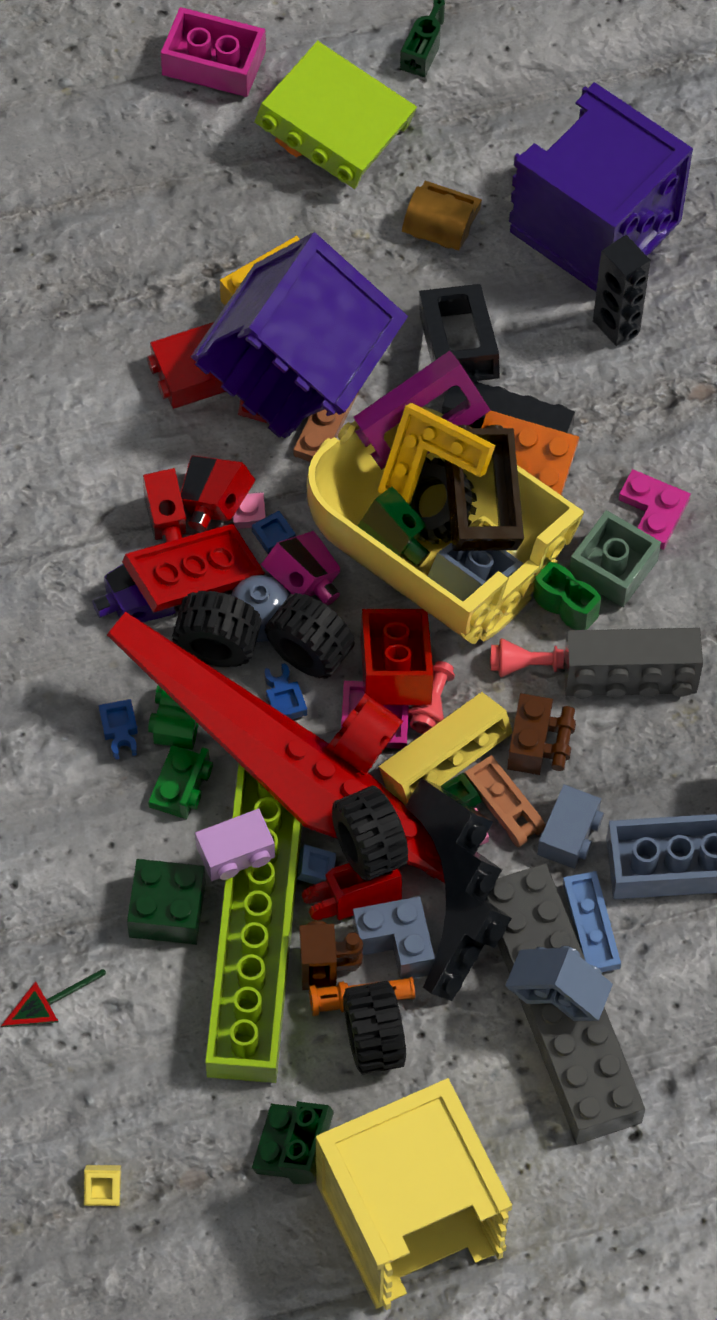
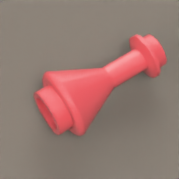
[490,638,564,678]
[408,661,455,734]

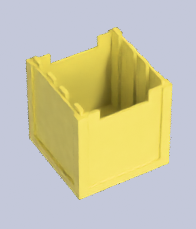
[316,1078,512,1310]

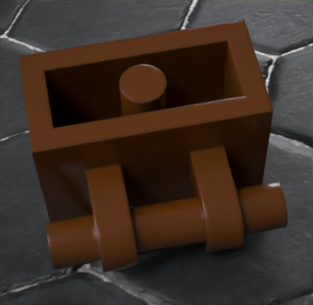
[507,693,576,775]
[299,921,363,990]

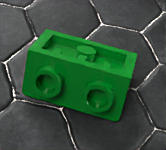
[148,745,213,820]

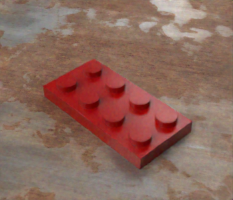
[122,524,265,613]

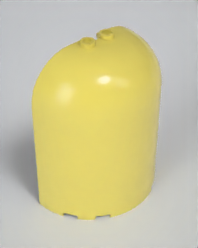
[306,406,584,644]

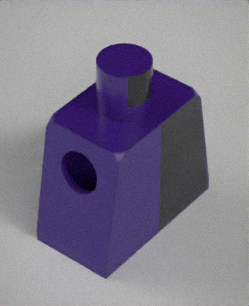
[92,564,175,623]

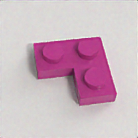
[618,469,691,550]

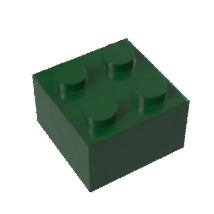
[127,859,206,945]

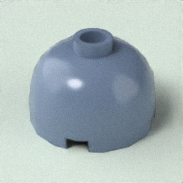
[231,575,290,642]

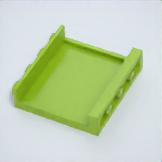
[254,40,417,189]

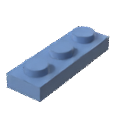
[562,871,621,972]

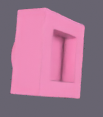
[233,493,266,529]

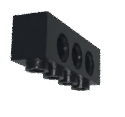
[593,235,651,346]

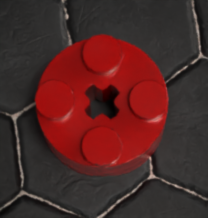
[327,694,403,775]

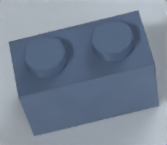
[537,784,604,869]

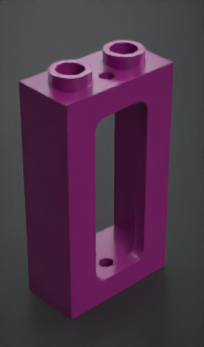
[353,351,491,470]

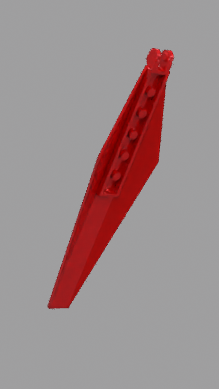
[107,612,445,884]

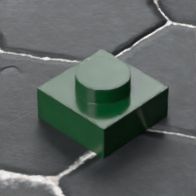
[441,773,482,808]

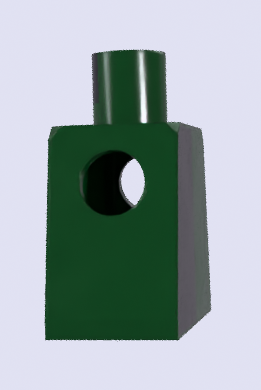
[358,486,430,567]

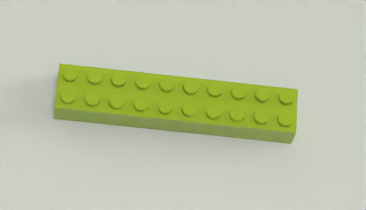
[205,763,302,1083]

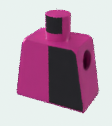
[261,531,340,606]

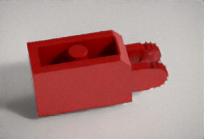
[301,863,402,921]

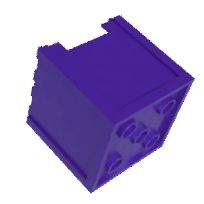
[509,82,693,292]
[190,232,408,438]

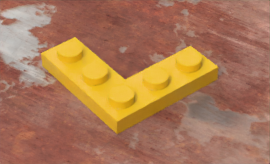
[377,403,495,504]

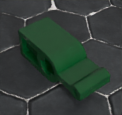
[400,0,445,78]

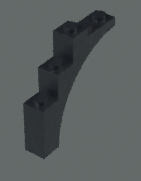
[405,778,512,1001]

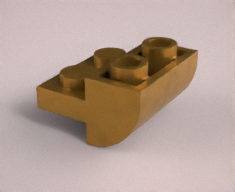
[401,181,482,251]

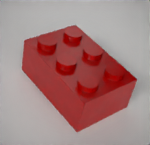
[360,609,434,705]

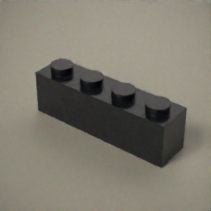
[442,381,575,434]

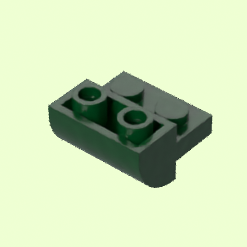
[252,1101,334,1184]

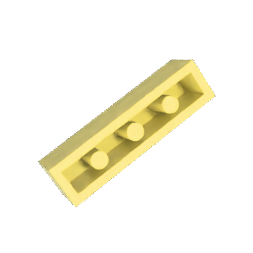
[378,692,513,805]

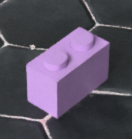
[195,809,275,881]

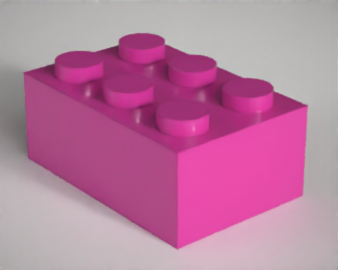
[161,7,266,97]

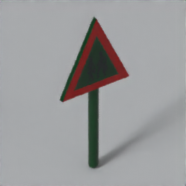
[1,969,106,1027]

